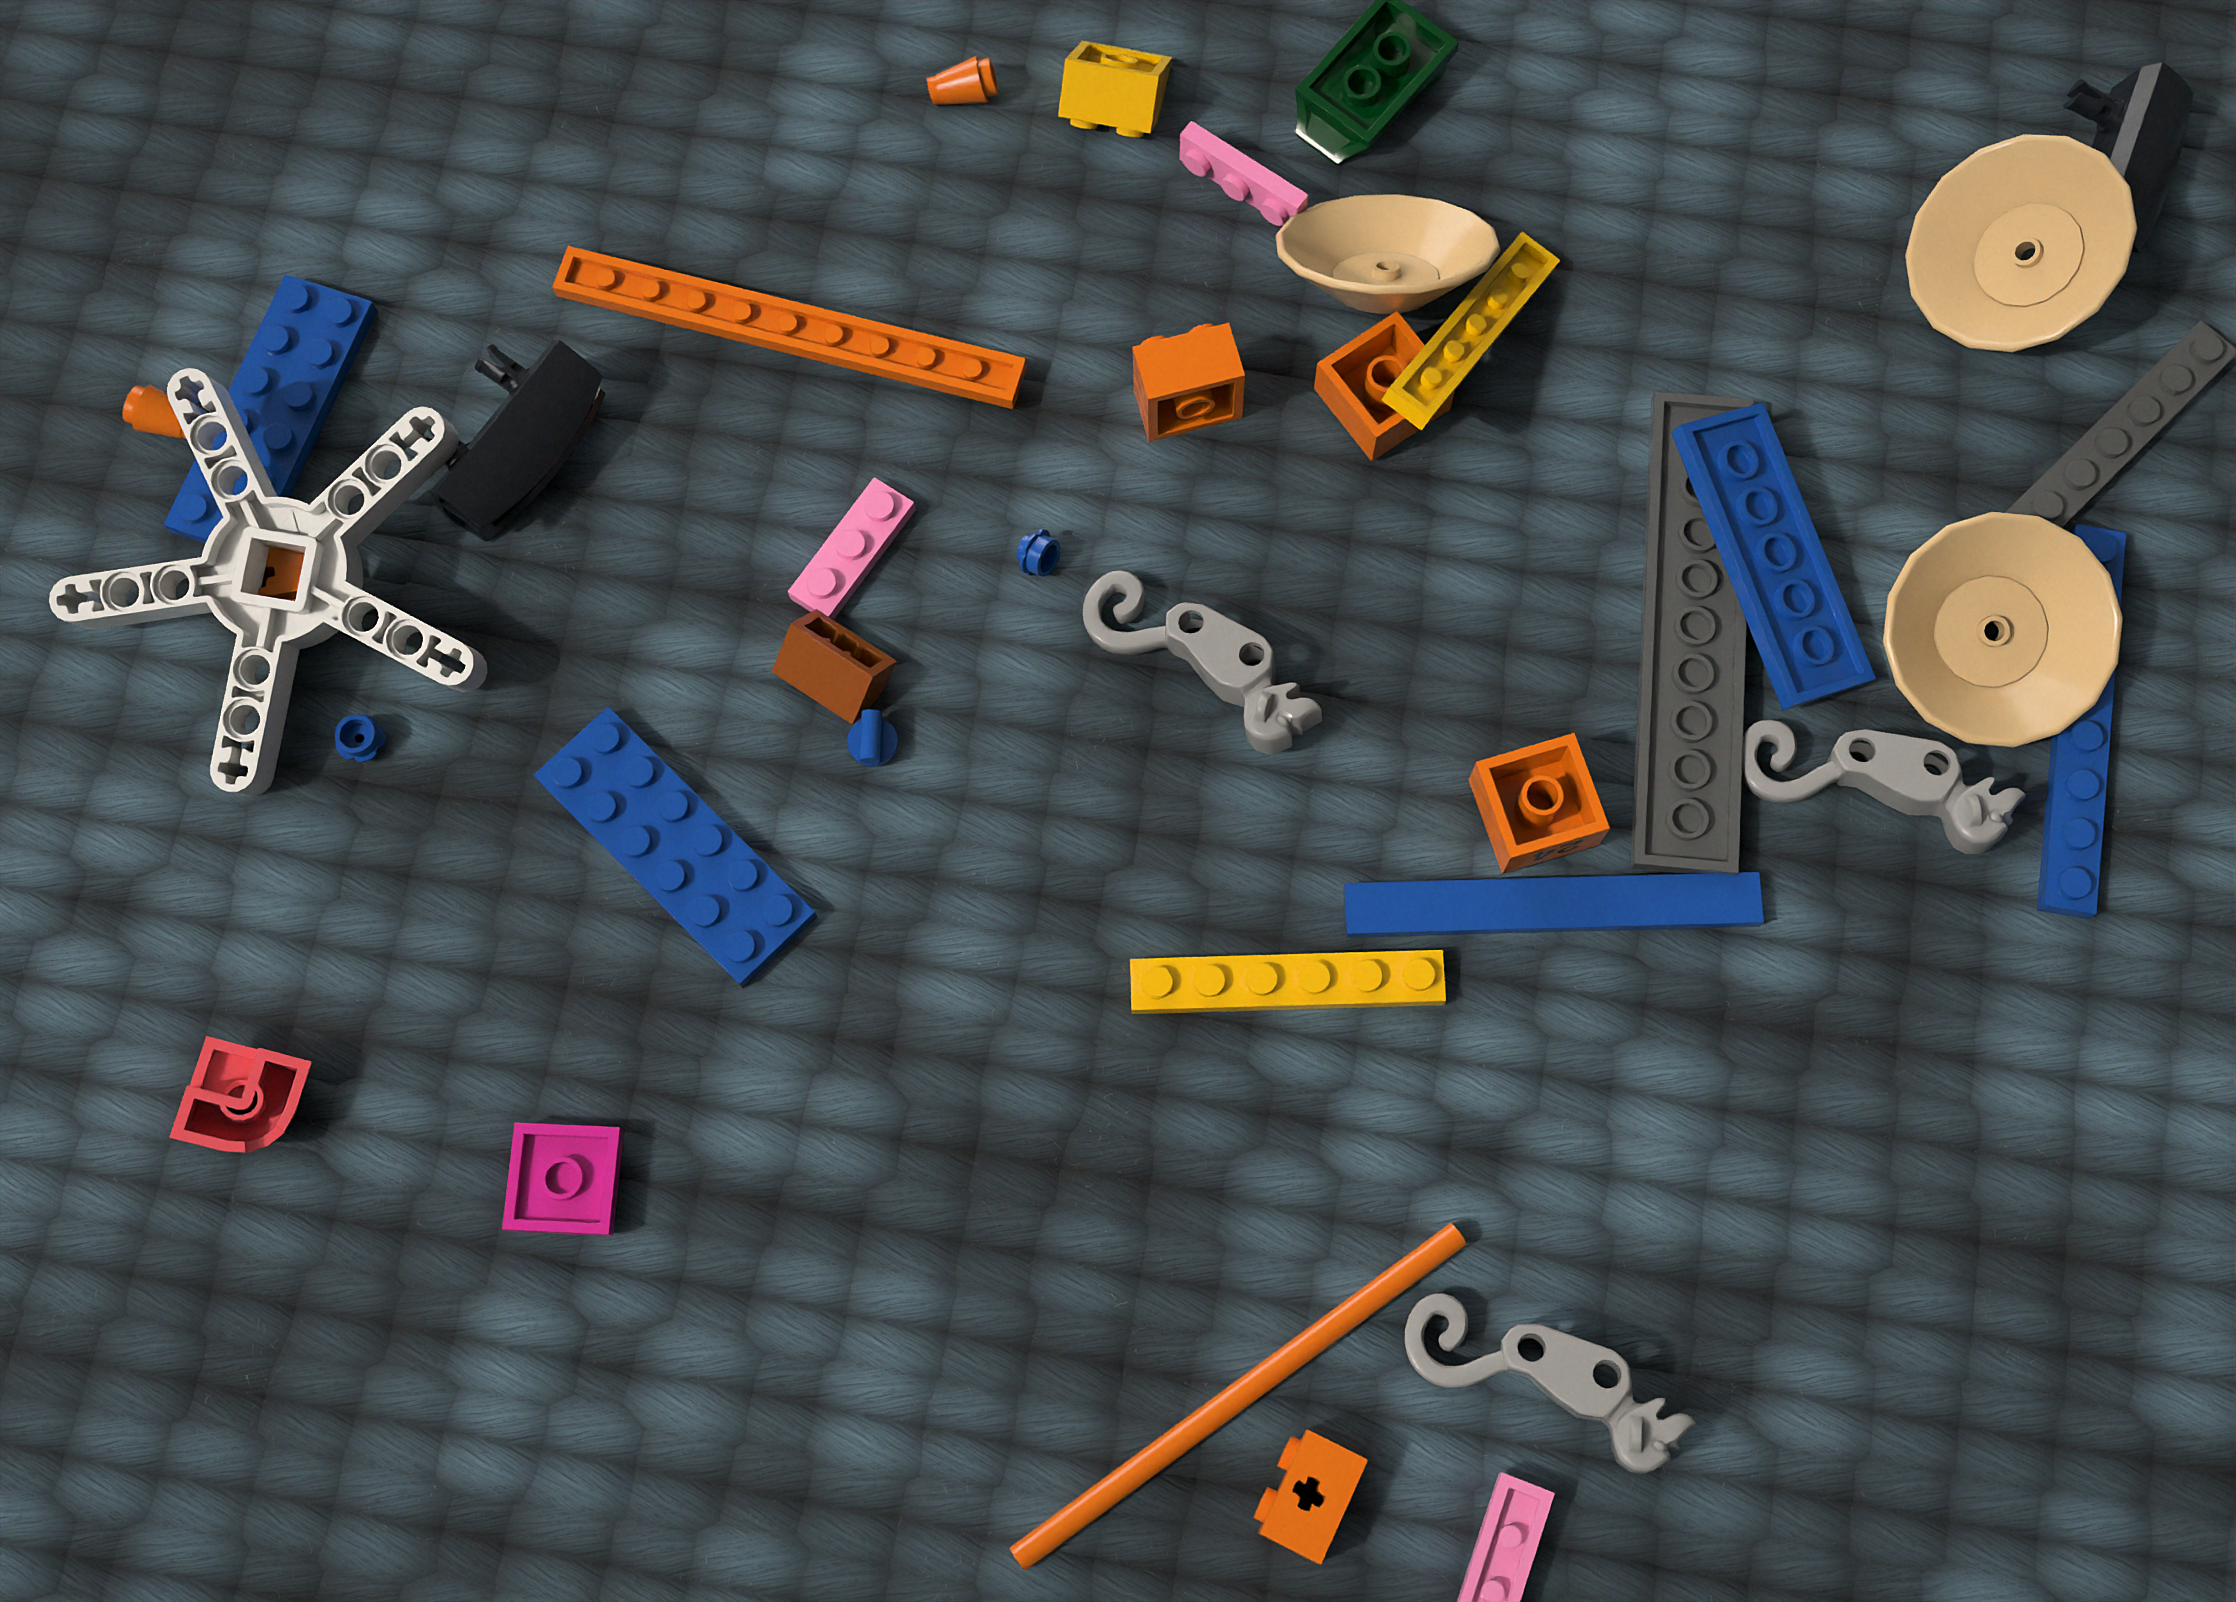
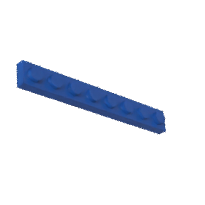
[2037,524,2126,919]

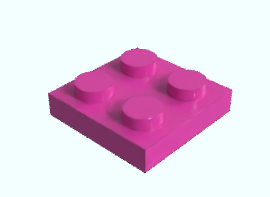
[502,1123,624,1237]

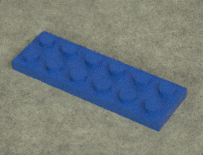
[163,274,378,544]
[1671,403,1876,711]
[533,707,818,988]

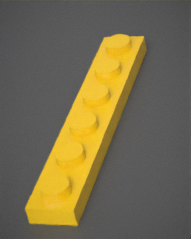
[1381,232,1560,431]
[1130,950,1446,1014]

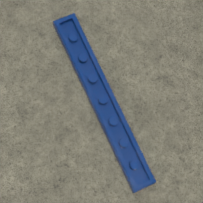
[1343,872,1764,938]

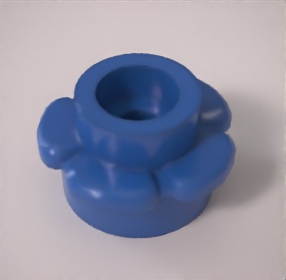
[1016,529,1061,577]
[335,714,385,763]

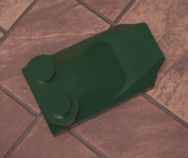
[1295,0,1459,164]

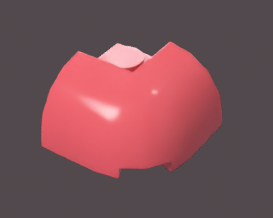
[169,1036,312,1153]

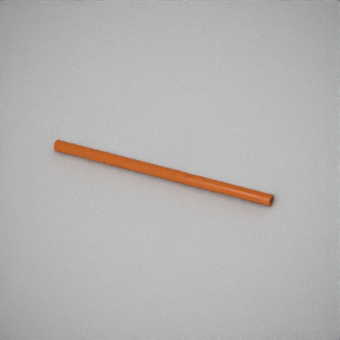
[1009,1223,1467,1571]

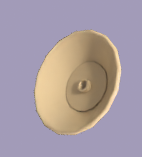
[1905,134,2137,352]
[1275,194,1500,314]
[1883,512,2123,748]

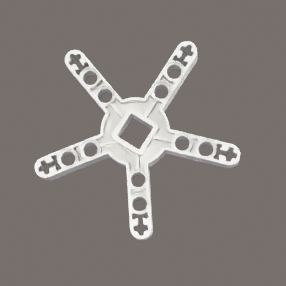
[49,368,487,797]

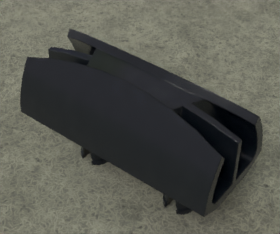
[2063,62,2193,253]
[426,340,606,542]

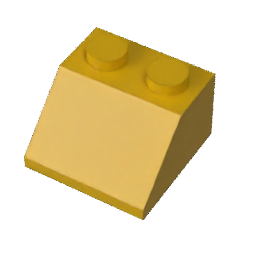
[1058,41,1173,137]

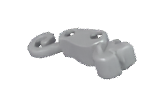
[1083,570,1322,754]
[1742,719,2026,854]
[1405,1293,1696,1474]

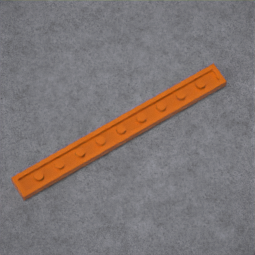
[552,246,1027,409]

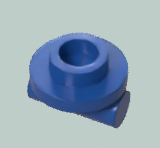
[847,709,898,767]

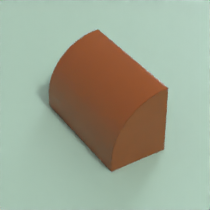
[771,609,897,725]

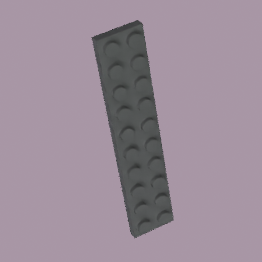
[1630,391,1754,876]

